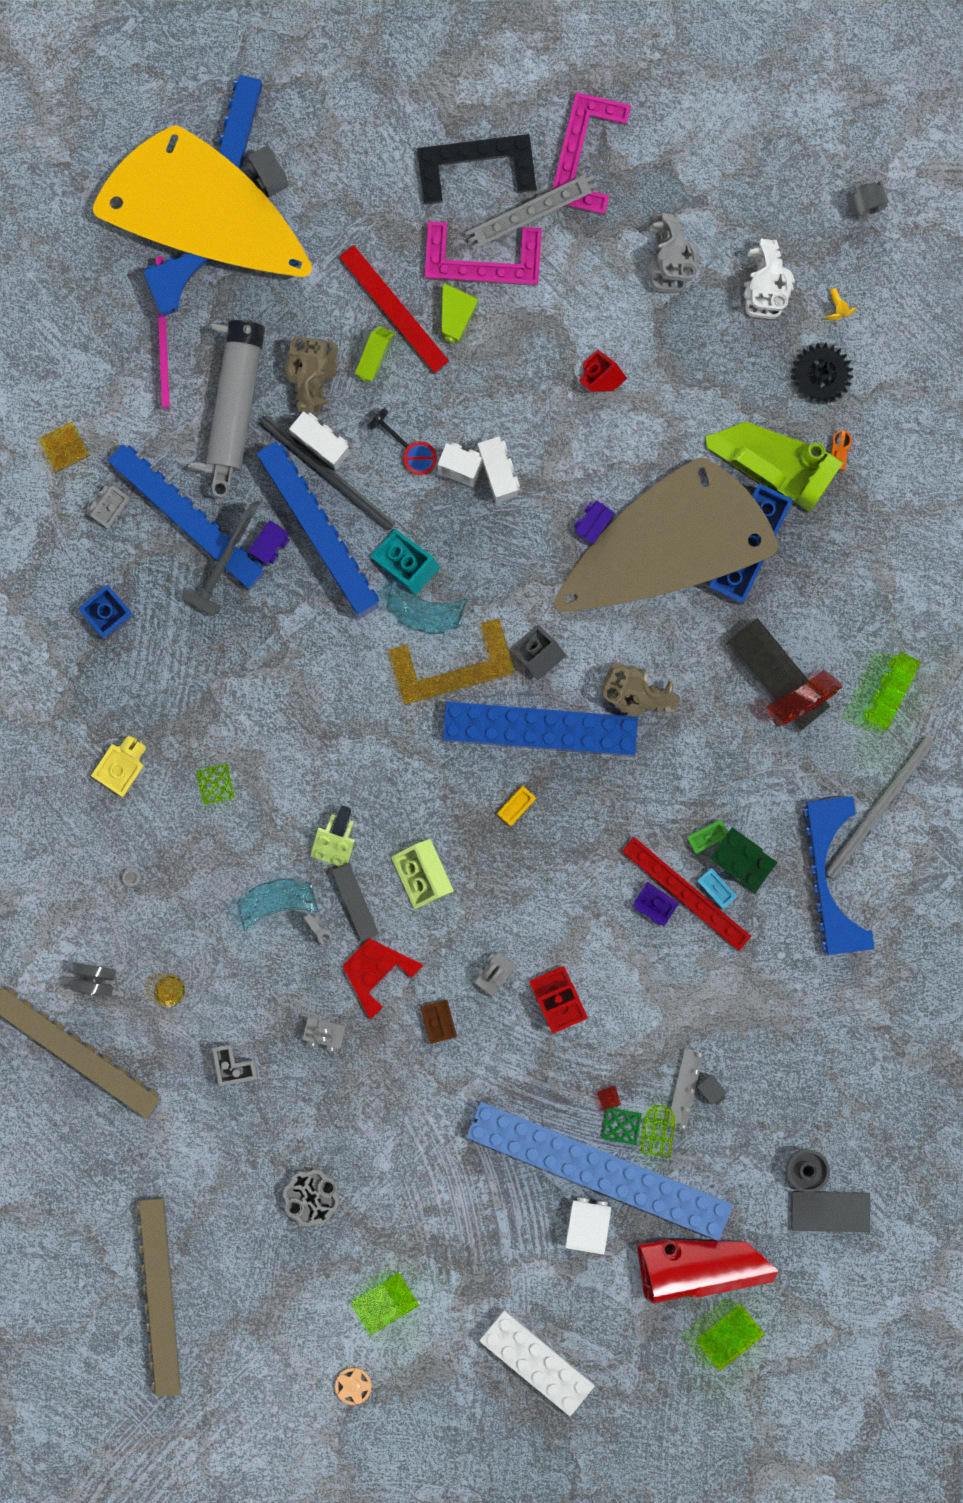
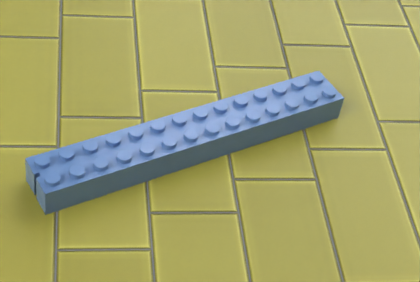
[466,1102,733,1241]

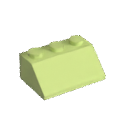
[391,839,454,910]

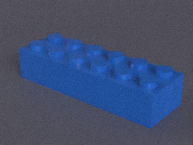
[708,484,793,605]

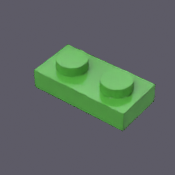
[687,819,728,854]

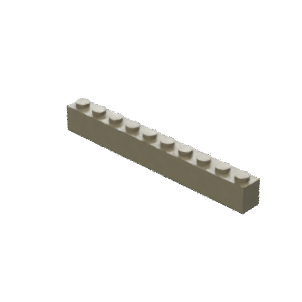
[0,988,161,1119]
[136,1198,181,1397]

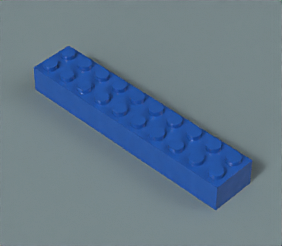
[257,441,380,619]
[443,701,638,757]

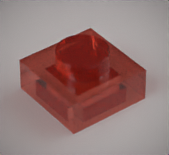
[597,1086,621,1111]

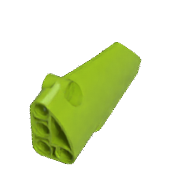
[705,421,843,512]

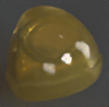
[154,974,185,1007]

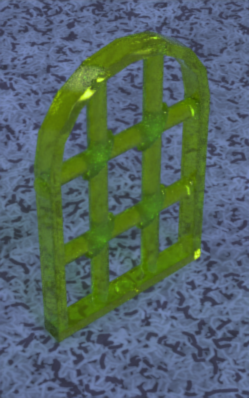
[640,1105,675,1157]

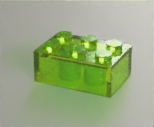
[694,1302,766,1371]

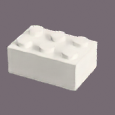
[289,411,350,471]
[477,437,520,503]
[438,443,482,488]

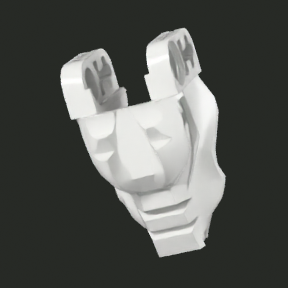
[744,239,795,319]

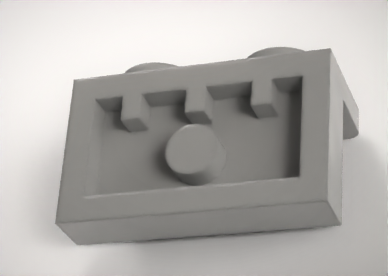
[86,483,130,528]

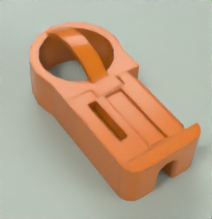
[831,430,852,471]

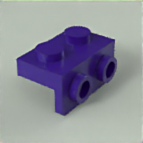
[632,882,679,926]

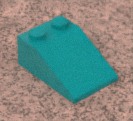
[370,529,441,596]

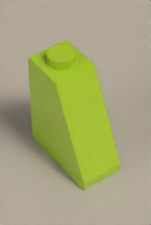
[442,283,479,344]
[355,326,396,382]

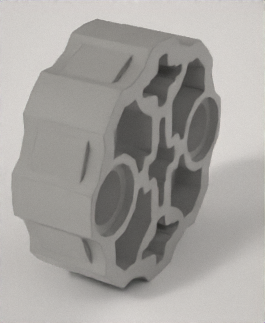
[283,1169,340,1227]

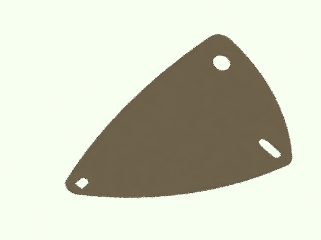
[554,458,778,612]

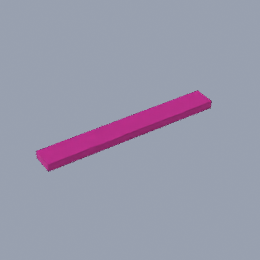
[156,256,170,410]

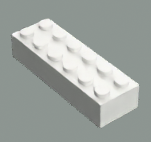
[479,1309,595,1416]

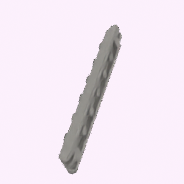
[465,175,598,250]

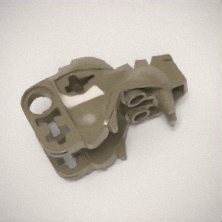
[284,337,338,414]
[601,662,680,717]

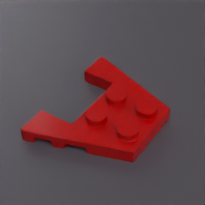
[343,938,423,1019]

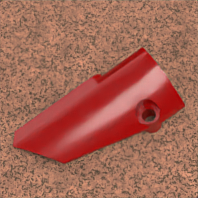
[637,1238,779,1304]

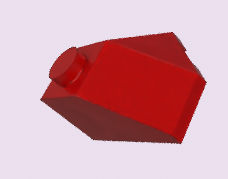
[579,350,627,392]

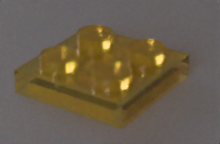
[38,421,90,473]

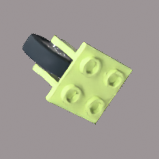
[310,806,355,867]

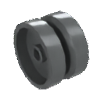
[70,963,116,996]
[785,1149,830,1193]

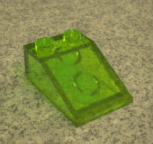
[350,1271,420,1335]

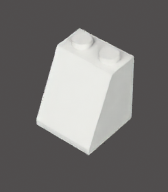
[565,1197,611,1255]

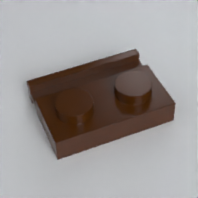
[421,1000,457,1044]

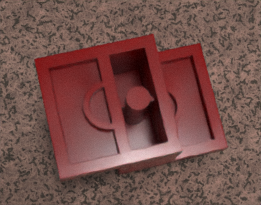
[529,966,588,1034]

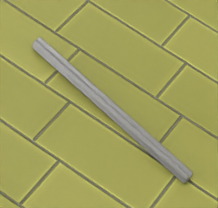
[825,737,934,879]

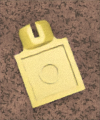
[91,736,146,797]

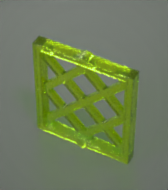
[196,764,235,805]

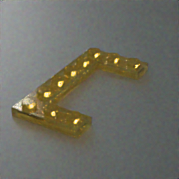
[389,619,515,705]

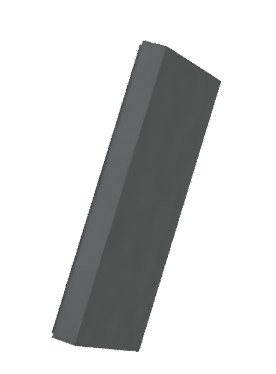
[792,1192,870,1232]

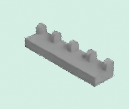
[667,1049,704,1129]

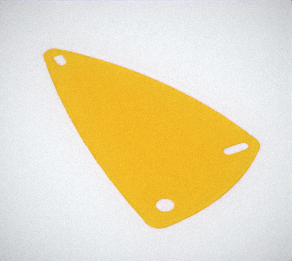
[93,125,312,277]

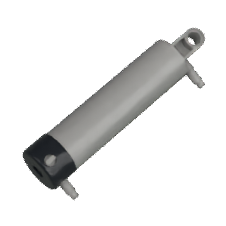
[188,320,265,499]

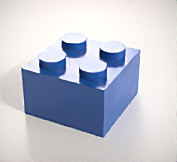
[78,584,134,640]

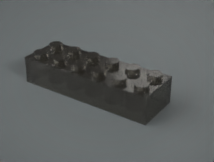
[726,618,830,733]

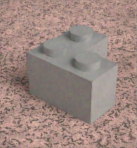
[212,1045,259,1086]

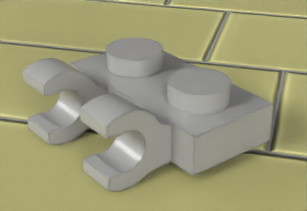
[304,913,334,945]

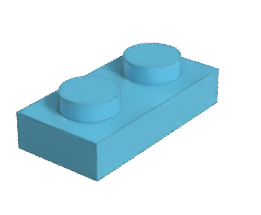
[697,868,737,909]

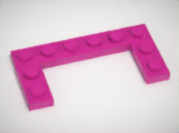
[552,92,631,215]
[425,221,542,286]

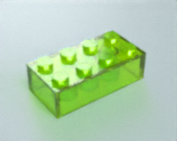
[862,652,921,734]

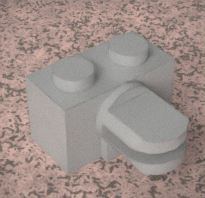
[474,952,516,997]
[303,1017,346,1052]

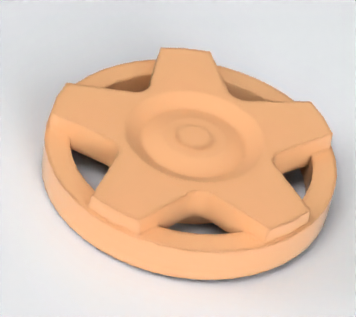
[335,1368,372,1405]

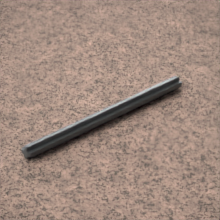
[260,415,395,531]

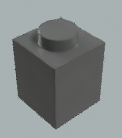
[696,1075,727,1105]

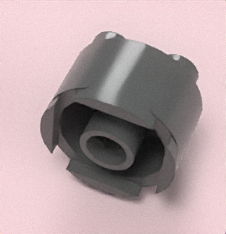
[846,181,889,220]

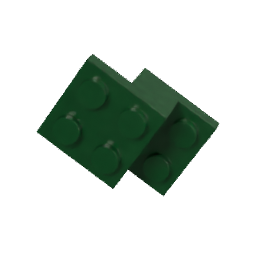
[709,827,777,894]

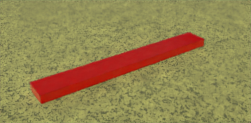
[339,245,449,374]
[621,837,752,951]

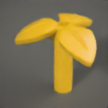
[825,288,857,321]

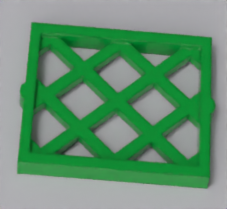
[602,1107,642,1145]

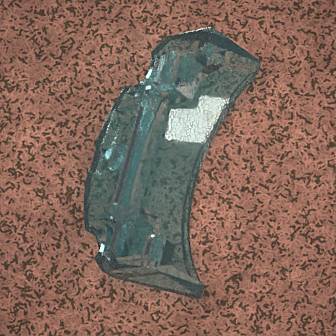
[386,580,468,634]
[237,878,319,932]

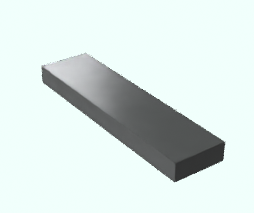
[331,863,379,941]

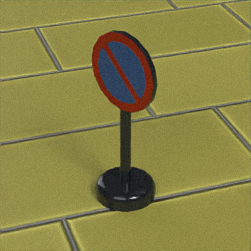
[366,407,437,475]

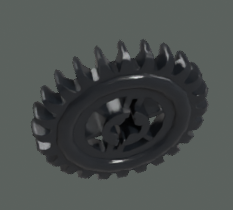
[791,342,854,404]

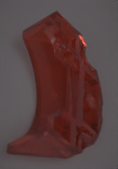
[765,669,843,727]

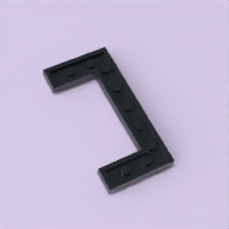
[417,134,537,205]

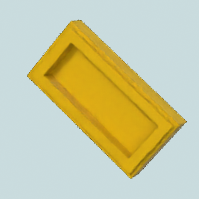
[497,785,537,827]

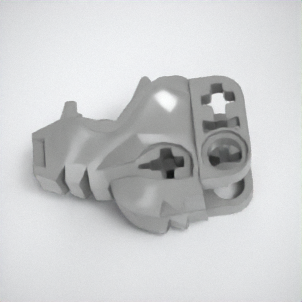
[646,213,699,293]

